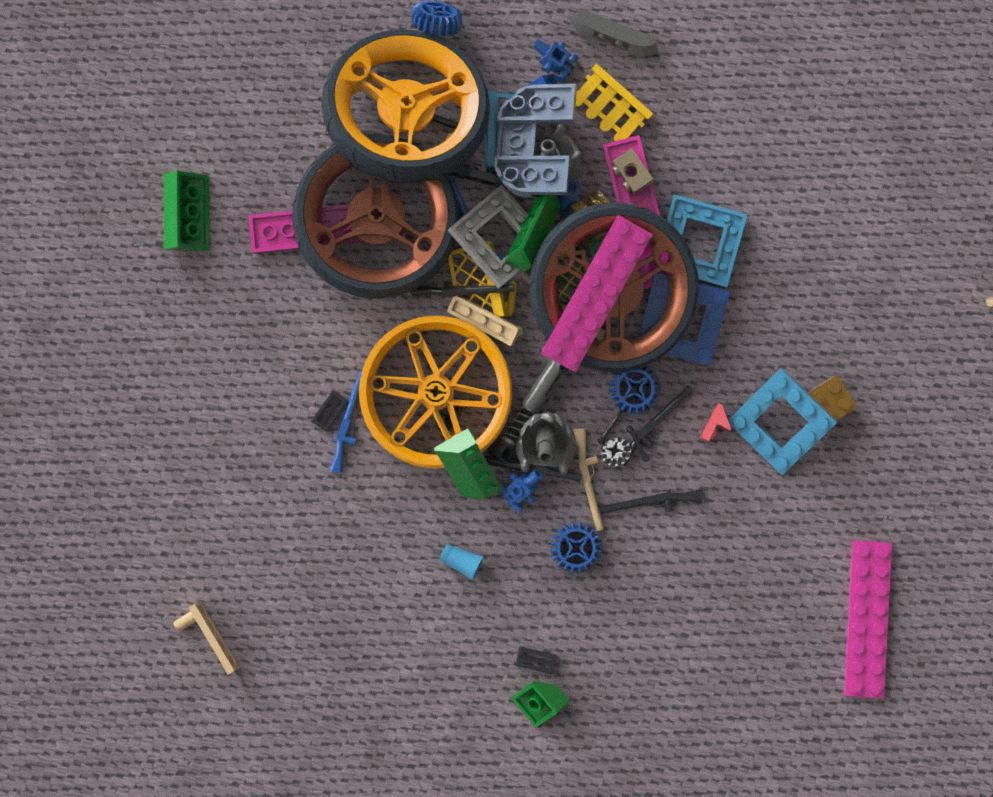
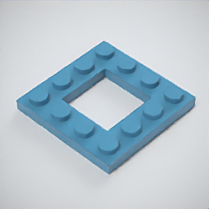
[667,195,747,288]
[728,367,837,475]

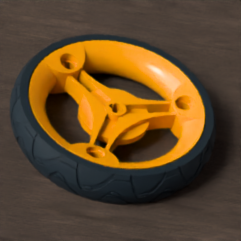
[322,29,490,184]

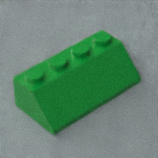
[164,171,209,251]
[505,195,561,272]
[434,428,502,499]

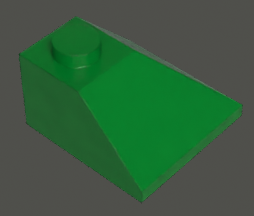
[511,681,569,727]

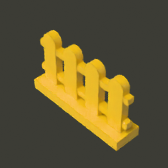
[575,63,654,141]

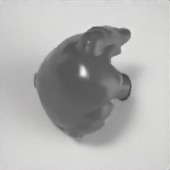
[535,123,583,183]
[515,412,576,475]

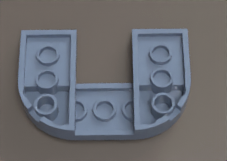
[494,84,577,198]

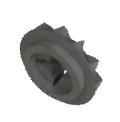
[601,437,631,467]

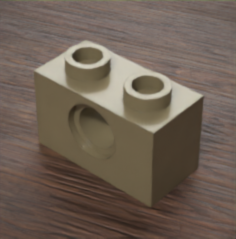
[612,148,653,196]

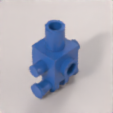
[532,39,579,83]
[500,470,543,514]

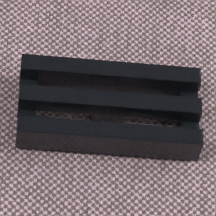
[311,390,349,432]
[515,646,557,675]

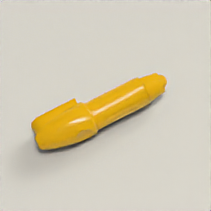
[505,280,517,317]

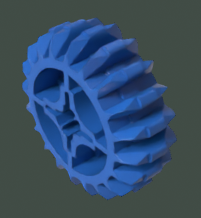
[411,0,462,36]
[609,366,661,415]
[550,522,602,574]

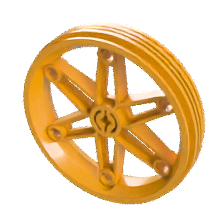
[359,315,512,469]

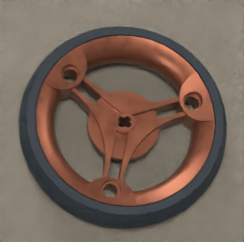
[292,134,460,299]
[529,202,699,372]

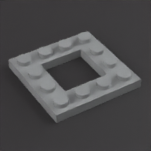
[448,185,527,289]

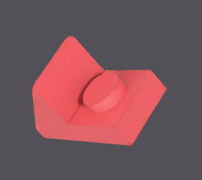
[700,403,731,442]

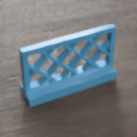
[485,91,515,170]

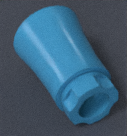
[439,544,484,581]

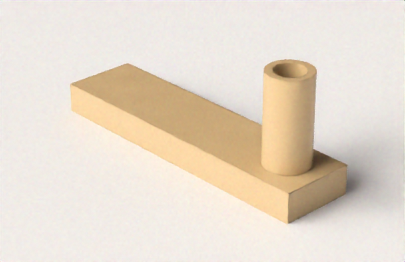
[447,296,523,346]
[174,601,240,674]

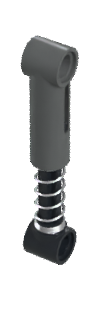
[488,357,570,463]

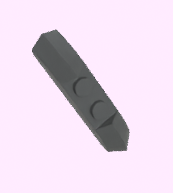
[569,9,658,56]

